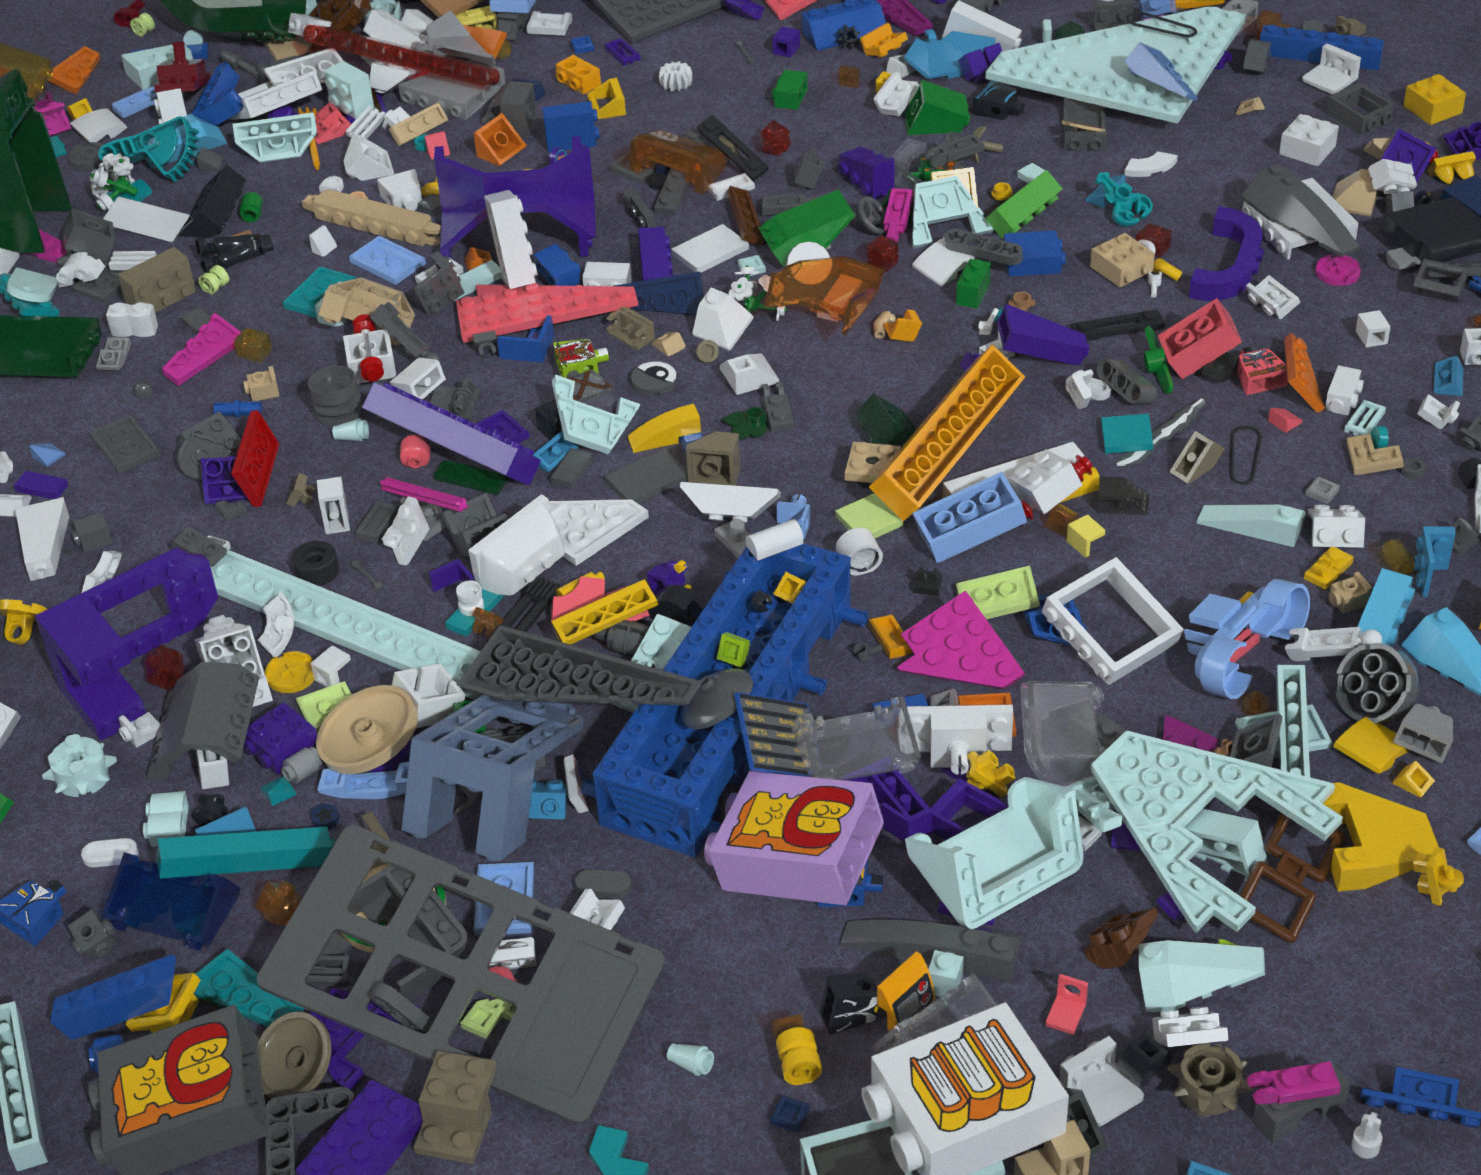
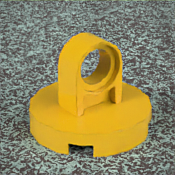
[0,599,48,645]

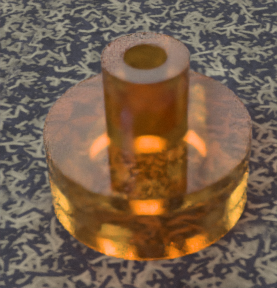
[1242,691,1270,716]

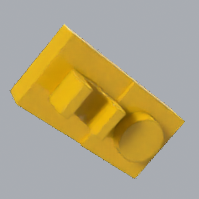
[1304,546,1354,590]

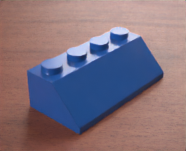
[801,0,886,51]
[50,954,176,1039]

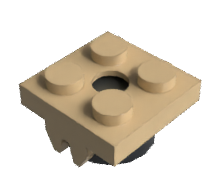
[845,442,901,490]

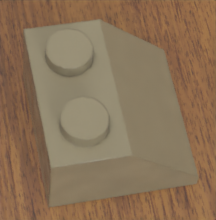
[686,431,741,486]

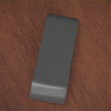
[1097,359,1157,405]

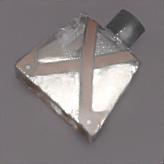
[566,370,615,409]

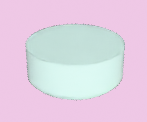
[183,30,203,45]

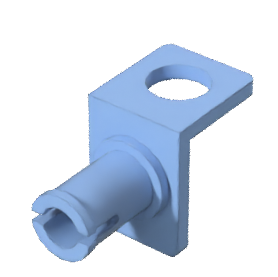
[777,494,810,539]

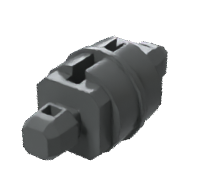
[594,620,650,656]

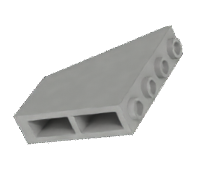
[398,60,506,120]

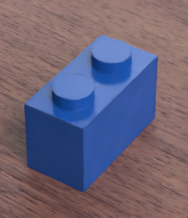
[533,243,581,286]

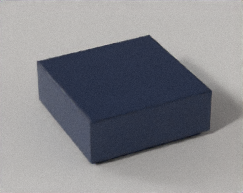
[770,1095,810,1133]

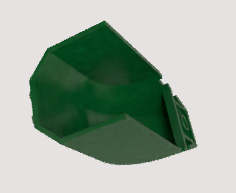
[160,0,306,43]
[0,69,72,253]

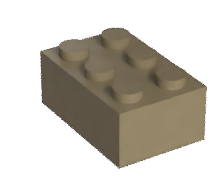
[118,247,196,313]

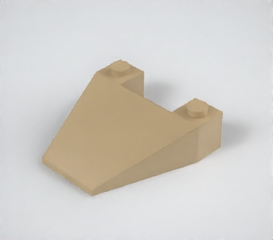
[318,277,415,346]

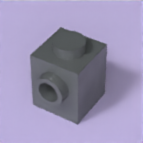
[72,512,112,553]

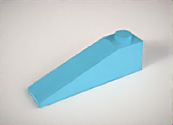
[1401,607,1481,696]

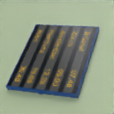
[734,692,824,778]

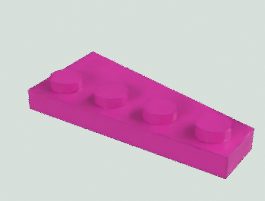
[162,313,246,386]

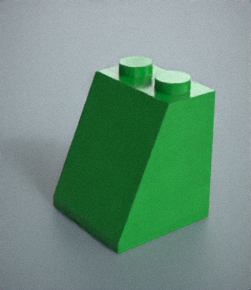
[905,80,970,135]

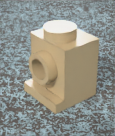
[243,366,279,401]
[1329,571,1373,614]

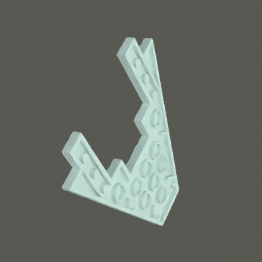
[1091,730,1343,933]

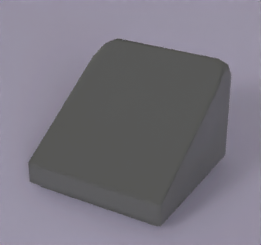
[197,147,224,171]

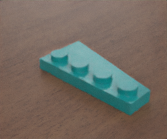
[0,273,60,317]
[194,949,304,1027]

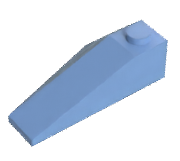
[1124,42,1198,101]

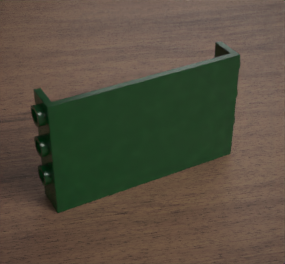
[0,315,102,377]

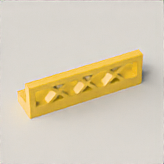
[552,579,658,645]

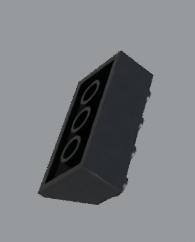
[178,164,246,238]

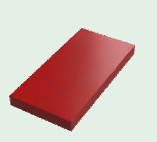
[231,410,280,507]

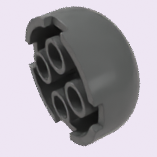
[1335,643,1419,725]

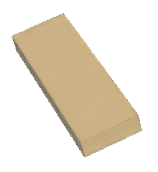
[388,102,448,146]

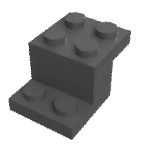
[441,493,508,558]

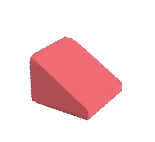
[425,131,450,159]
[1268,408,1302,433]

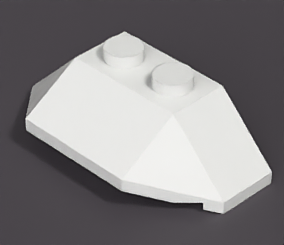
[680,482,781,523]

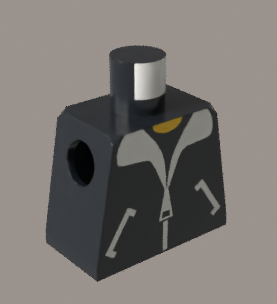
[820,973,878,1035]

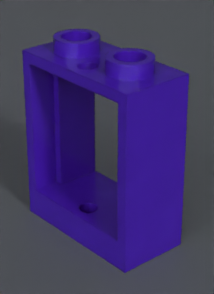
[930,778,1009,840]

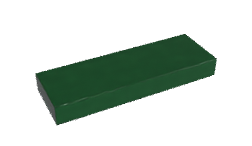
[433,460,508,496]

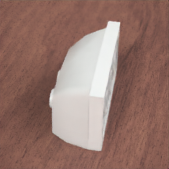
[468,494,565,596]

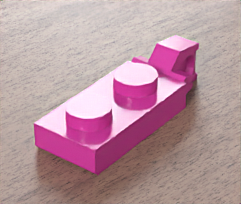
[883,188,914,244]

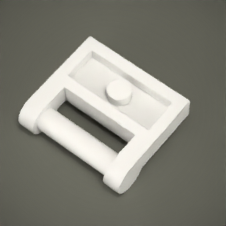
[527,11,572,35]

